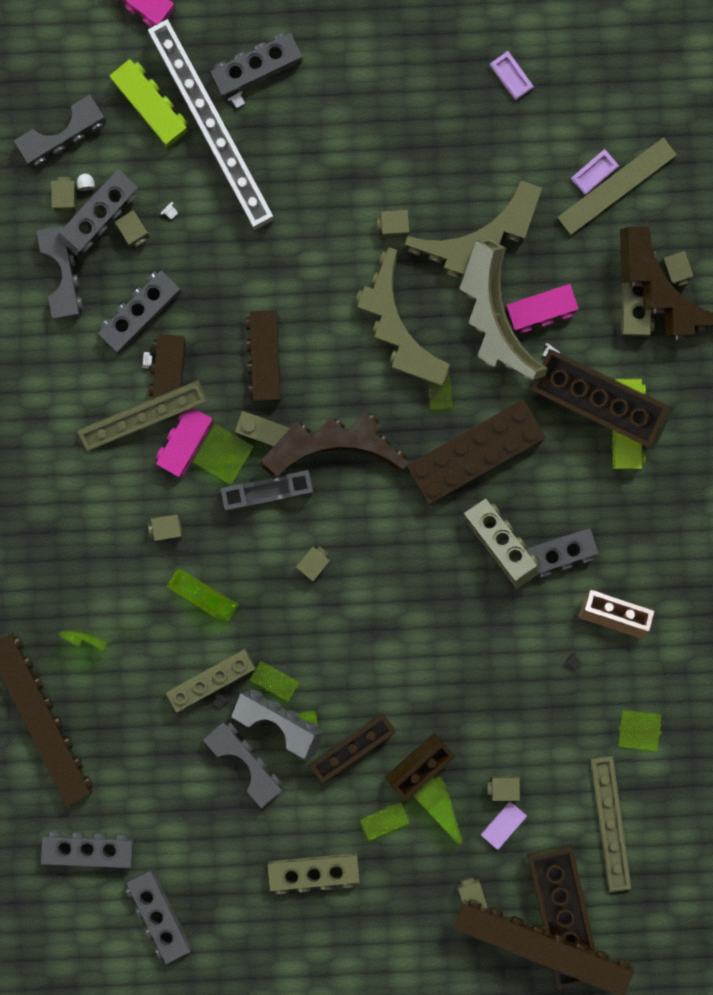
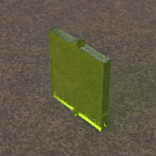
[618,710,662,751]

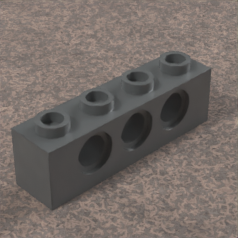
[210,33,303,99]
[56,169,138,255]
[98,270,182,354]
[511,528,599,581]
[41,831,134,868]
[125,868,192,964]

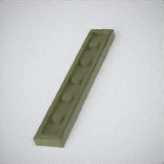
[557,137,677,236]
[78,380,208,451]
[590,756,631,892]

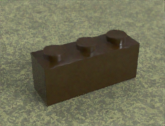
[149,334,186,399]
[384,733,455,801]

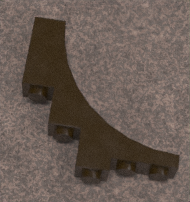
[620,227,713,340]
[258,412,409,479]

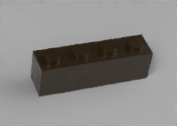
[246,310,281,402]
[309,712,396,783]

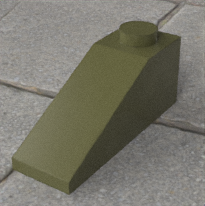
[235,411,290,446]

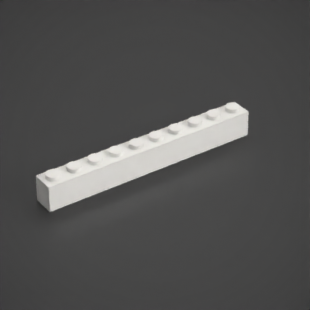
[148,19,274,230]

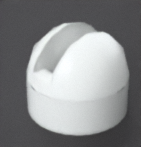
[76,173,95,191]

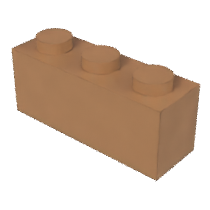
[579,590,654,639]

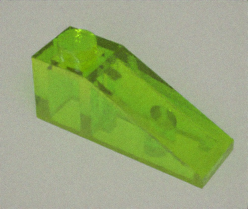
[167,568,239,623]
[413,776,462,845]

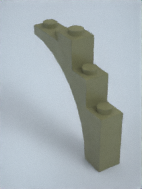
[404,181,542,279]
[460,238,548,380]
[355,247,451,387]

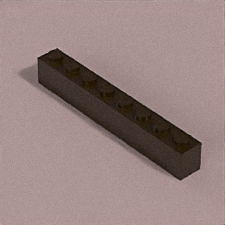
[0,633,94,806]
[453,899,634,995]

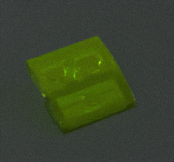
[192,423,254,485]
[59,629,112,651]

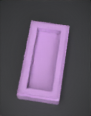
[490,51,534,101]
[571,149,619,195]
[481,801,527,850]

